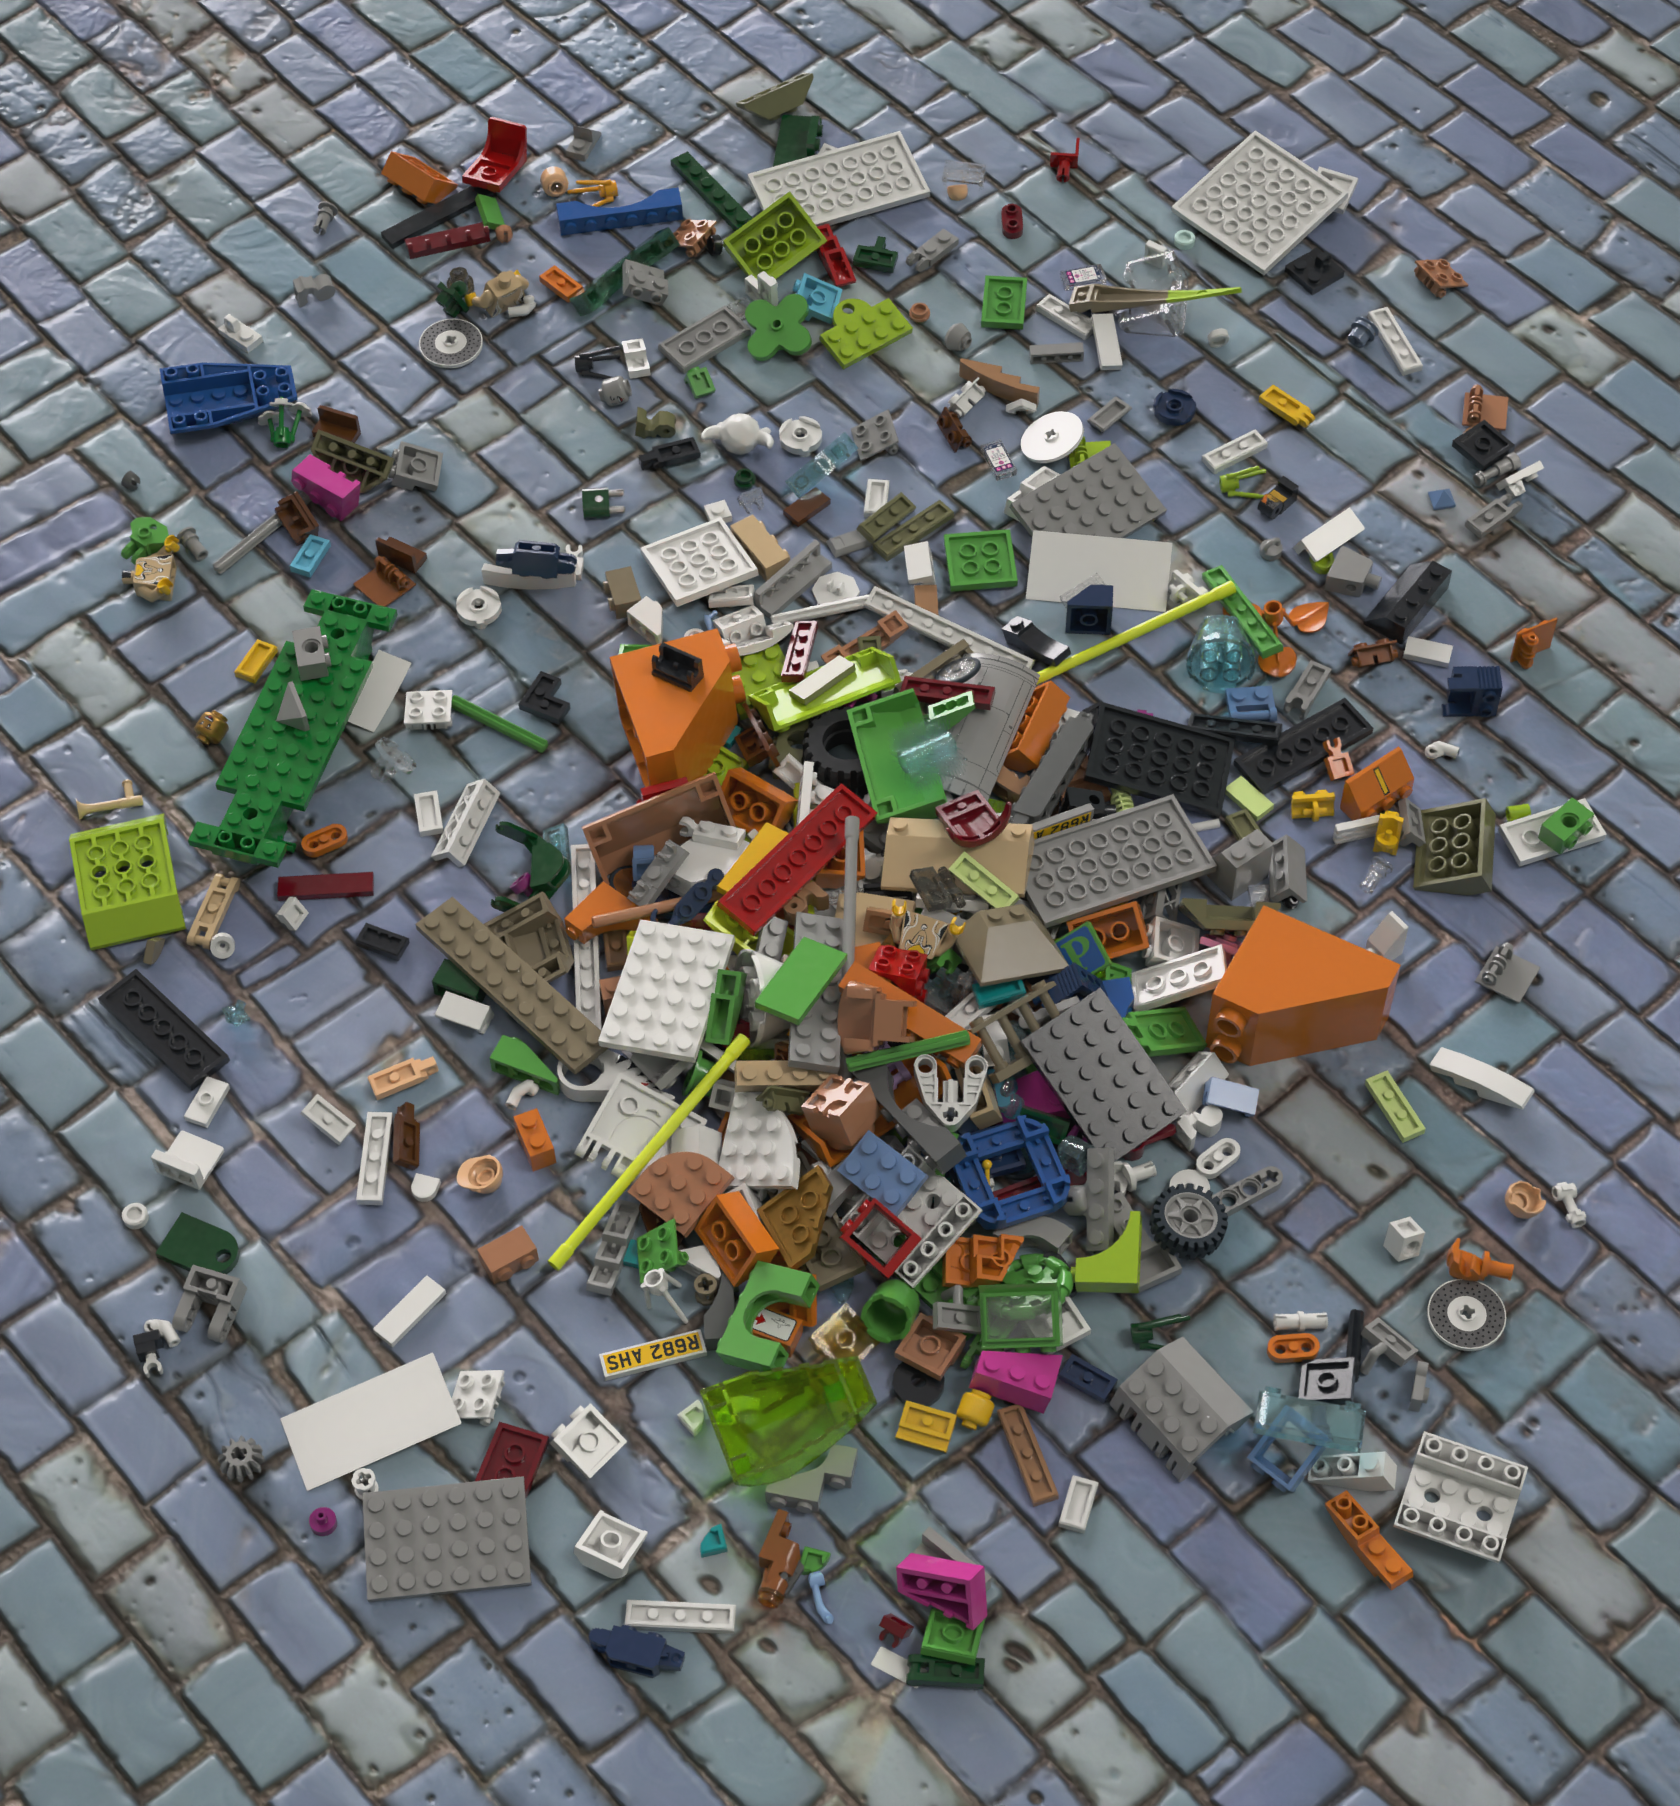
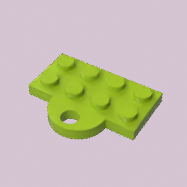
[819,298,913,370]

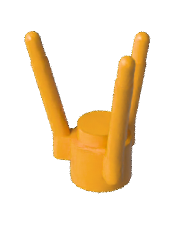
[567,179,618,207]

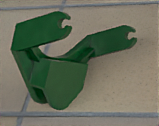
[491,821,571,912]

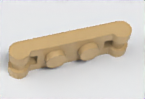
[187,873,241,950]

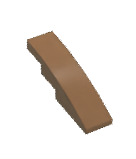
[959,358,1040,408]

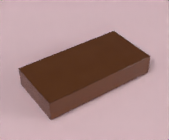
[783,487,831,527]

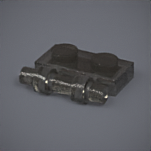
[909,866,966,912]

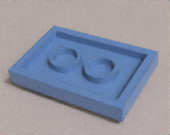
[837,1130,929,1217]

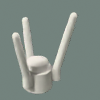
[640,1268,688,1324]

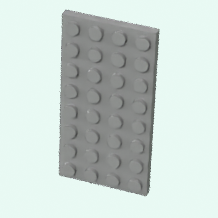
[1025,794,1217,928]

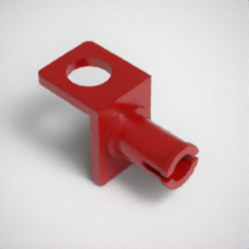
[1050,138,1080,182]

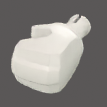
[1114,1161,1157,1196]

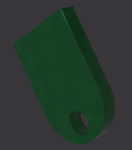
[155,1212,240,1275]

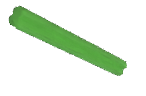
[451,695,548,753]
[846,1030,970,1072]

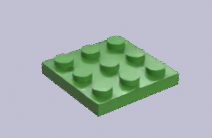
[944,529,1018,592]

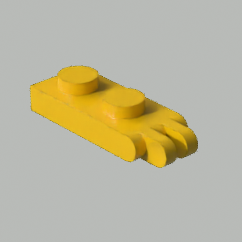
[1258,385,1315,428]

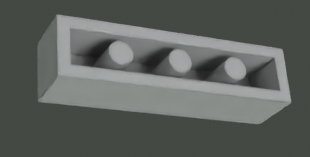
[1029,342,1084,364]

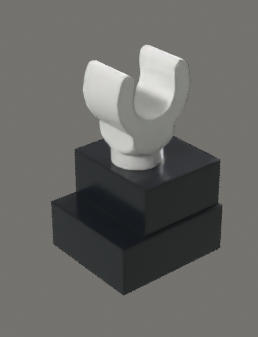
[133,1329,164,1378]

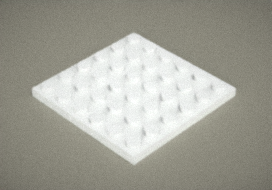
[1171,131,1348,275]

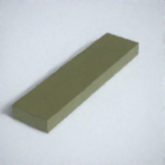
[873,500,954,562]

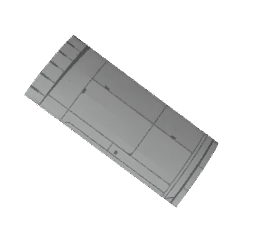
[930,653,1040,801]

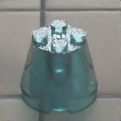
[1186,615,1256,693]

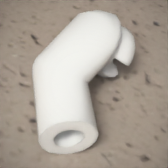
[508,295,536,318]
[1425,741,1459,759]
[505,1079,539,1110]
[144,1319,181,1347]

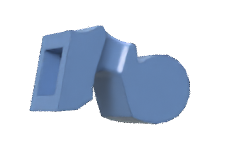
[632,845,654,881]

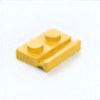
[895,1400,957,1454]

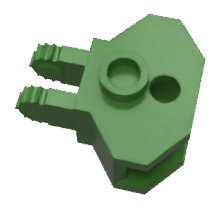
[121,517,173,565]

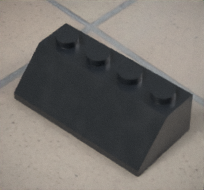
[1363,560,1452,645]

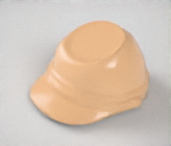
[457,1155,503,1194]

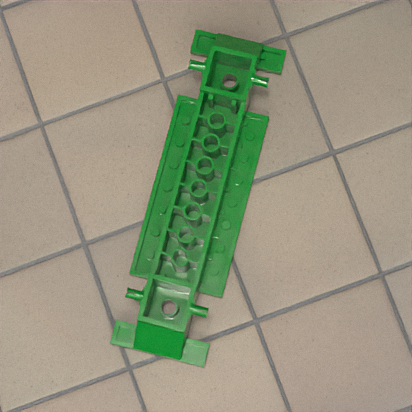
[188,589,398,868]

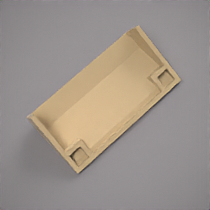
[881,817,1035,898]

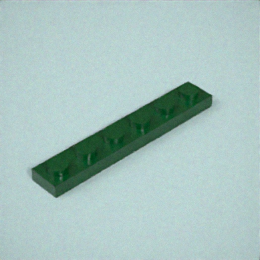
[671,151,753,231]

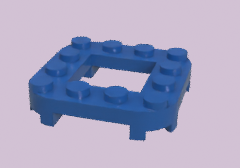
[953,1115,1070,1230]

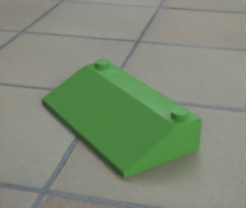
[847,688,947,824]

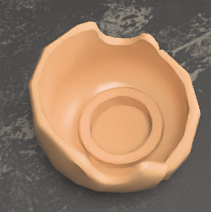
[1505,1181,1546,1219]

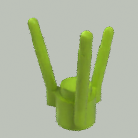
[1219,466,1266,499]

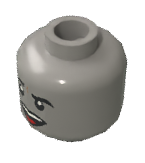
[598,376,632,407]

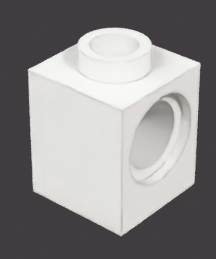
[1383,1217,1425,1262]

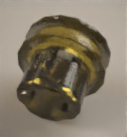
[447,267,474,298]

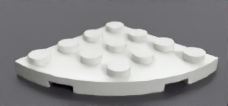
[718,1092,800,1189]

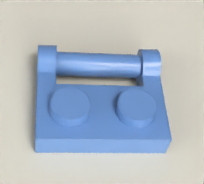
[1225,685,1277,721]

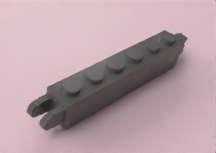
[1011,711,1094,824]

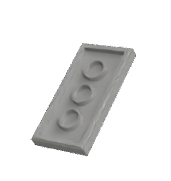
[658,306,751,374]

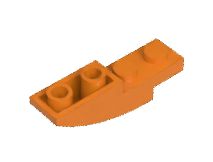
[1325,1490,1413,1590]

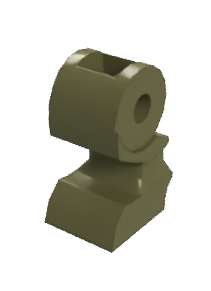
[635,407,676,439]

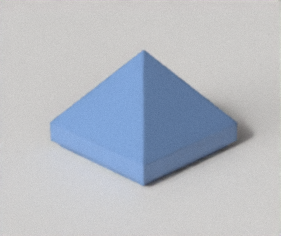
[1428,488,1456,510]

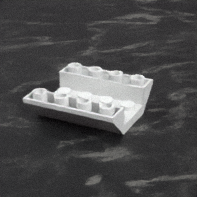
[840,1145,983,1288]
[1393,1431,1528,1564]

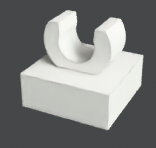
[275,897,309,931]

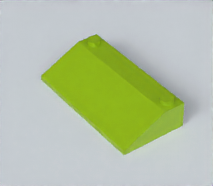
[748,647,902,733]

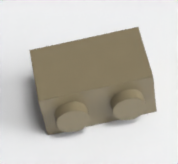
[602,566,641,619]

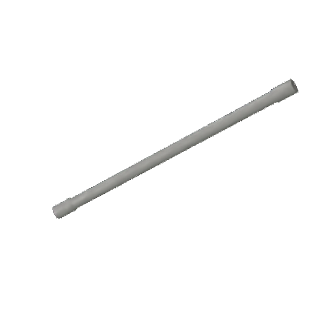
[838,816,860,1081]

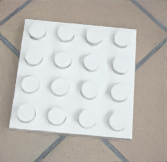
[640,517,758,607]

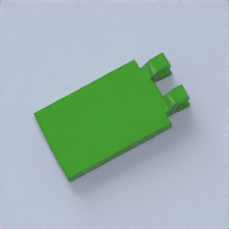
[1122,1007,1207,1057]

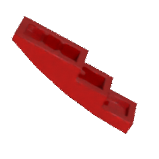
[816,223,856,287]

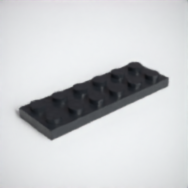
[1233,698,1374,795]
[98,969,230,1091]

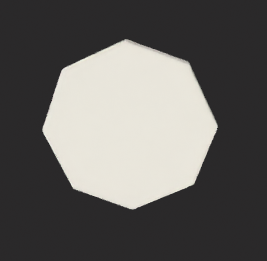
[812,572,860,605]

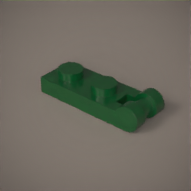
[906,1654,985,1689]

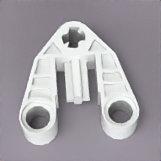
[914,1054,988,1132]

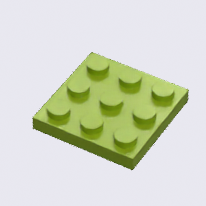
[732,643,785,720]

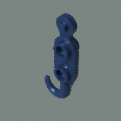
[650,868,724,926]

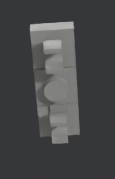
[627,839,690,906]

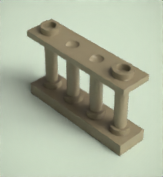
[967,980,1060,1084]

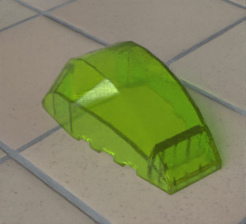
[699,1356,877,1487]

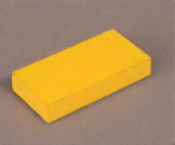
[234,639,278,684]

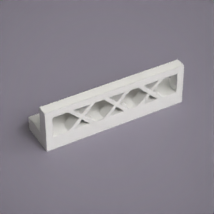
[431,779,500,867]

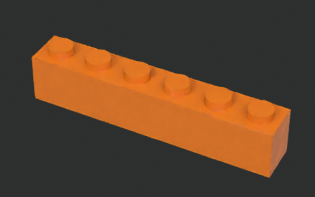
[838,961,982,1069]

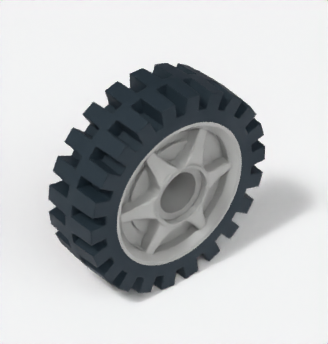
[1149,1183,1228,1260]

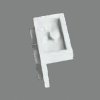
[151,1131,224,1190]

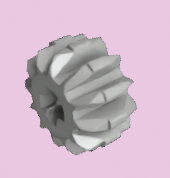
[218,1435,265,1483]

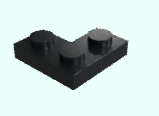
[519,671,571,725]

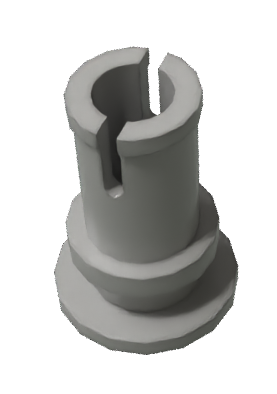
[313,201,338,235]
[176,527,208,561]

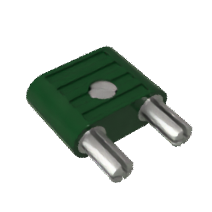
[582,487,625,519]

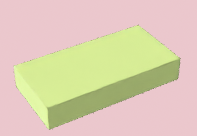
[1225,776,1274,822]

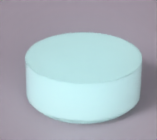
[1174,230,1195,250]

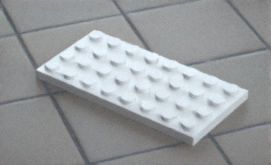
[748,131,930,226]

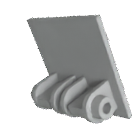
[851,409,899,461]
[1475,943,1541,1003]

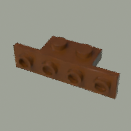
[734,702,781,767]

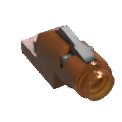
[757,1509,804,1609]

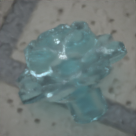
[222,1000,250,1026]

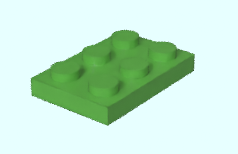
[981,275,1027,330]

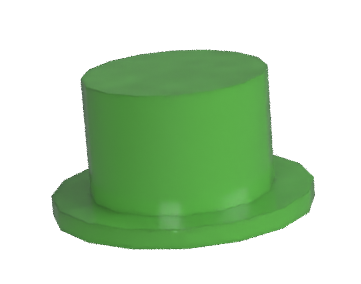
[682,1049,716,1097]

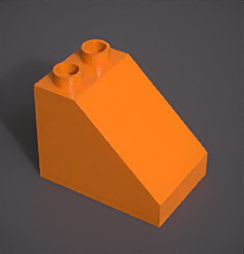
[609,628,746,787]
[1206,905,1401,1066]

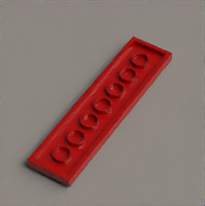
[717,783,877,936]

